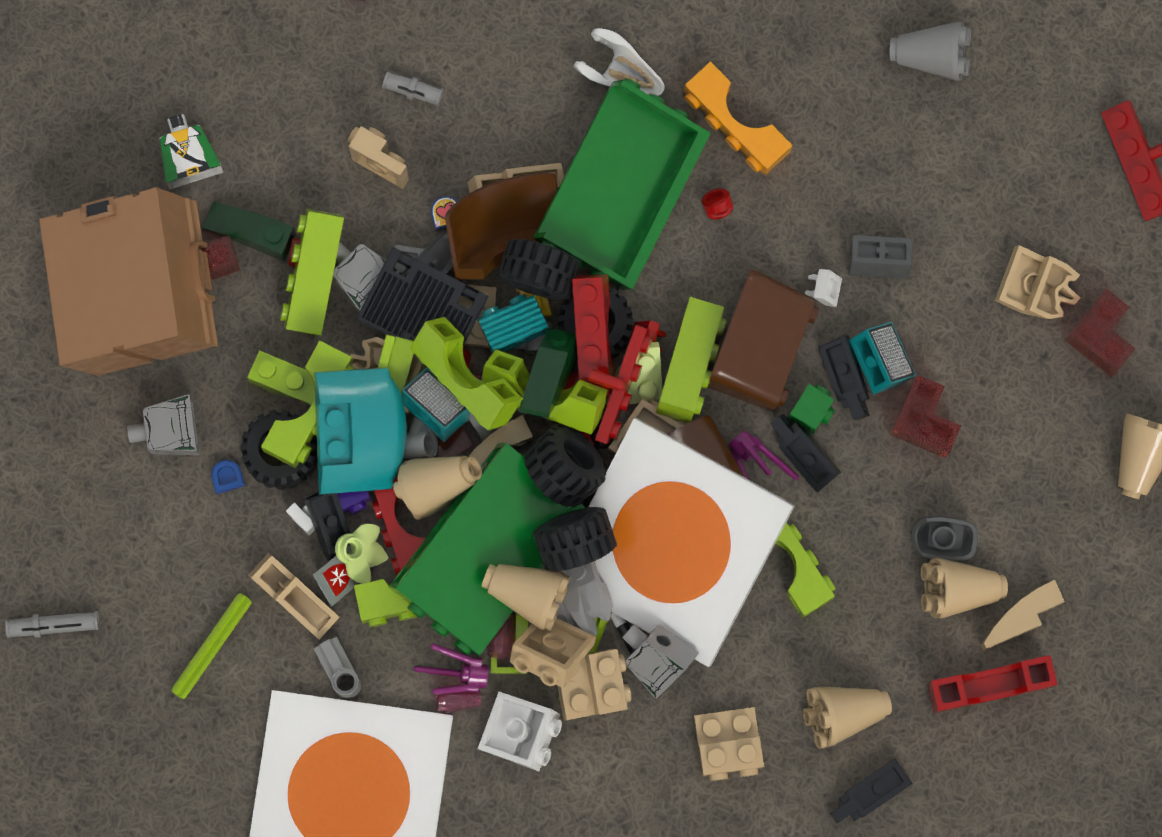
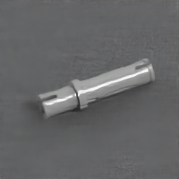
[5,611,99,638]

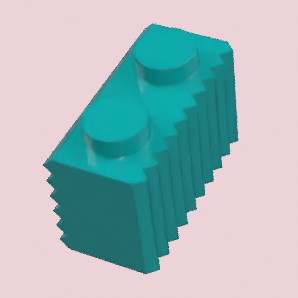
[478,294,548,353]

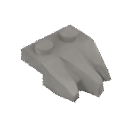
[556,561,613,636]

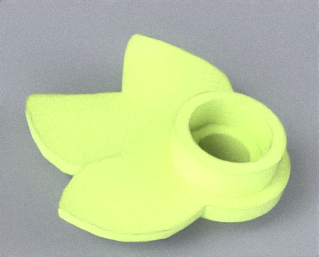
[335,523,388,584]

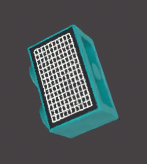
[849,322,916,395]
[401,367,470,442]

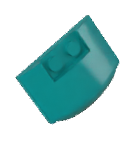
[314,368,407,494]

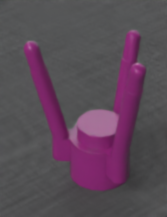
[728,430,799,480]
[414,643,488,694]

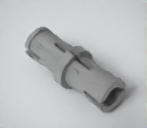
[382,70,444,107]

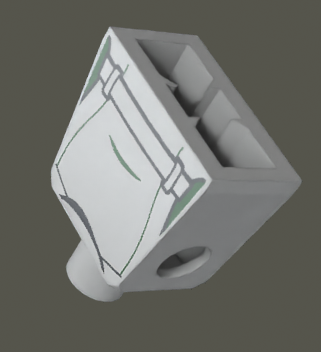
[333,242,401,313]
[127,394,200,455]
[622,624,699,699]

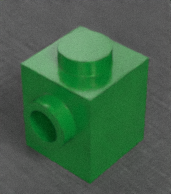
[788,384,835,434]

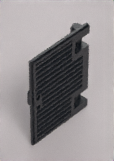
[356,247,489,346]

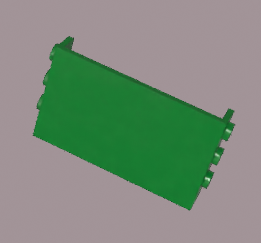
[533,78,711,290]
[389,443,585,656]

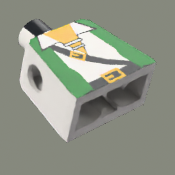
[160,114,223,189]

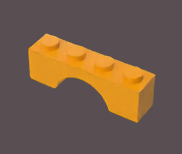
[684,61,793,175]

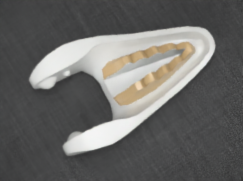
[573,28,665,96]

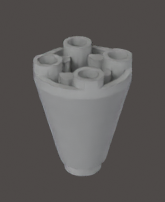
[890,21,971,81]

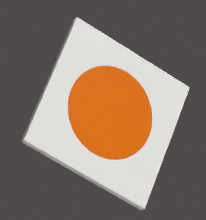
[589,418,795,667]
[249,690,453,837]

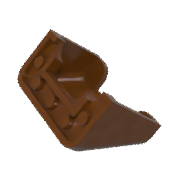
[707,269,820,412]

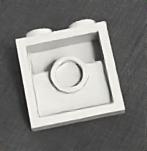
[478,692,562,771]

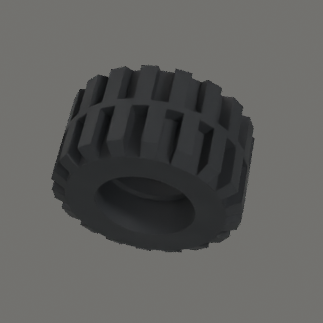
[497,239,580,300]
[558,288,633,358]
[241,410,318,490]
[524,424,606,508]
[533,507,617,571]

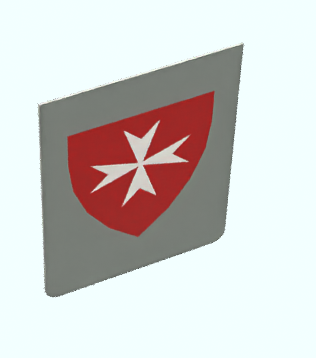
[313,545,359,607]

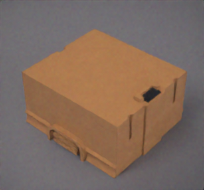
[39,187,218,376]

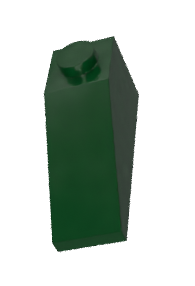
[202,202,296,261]
[519,328,578,418]

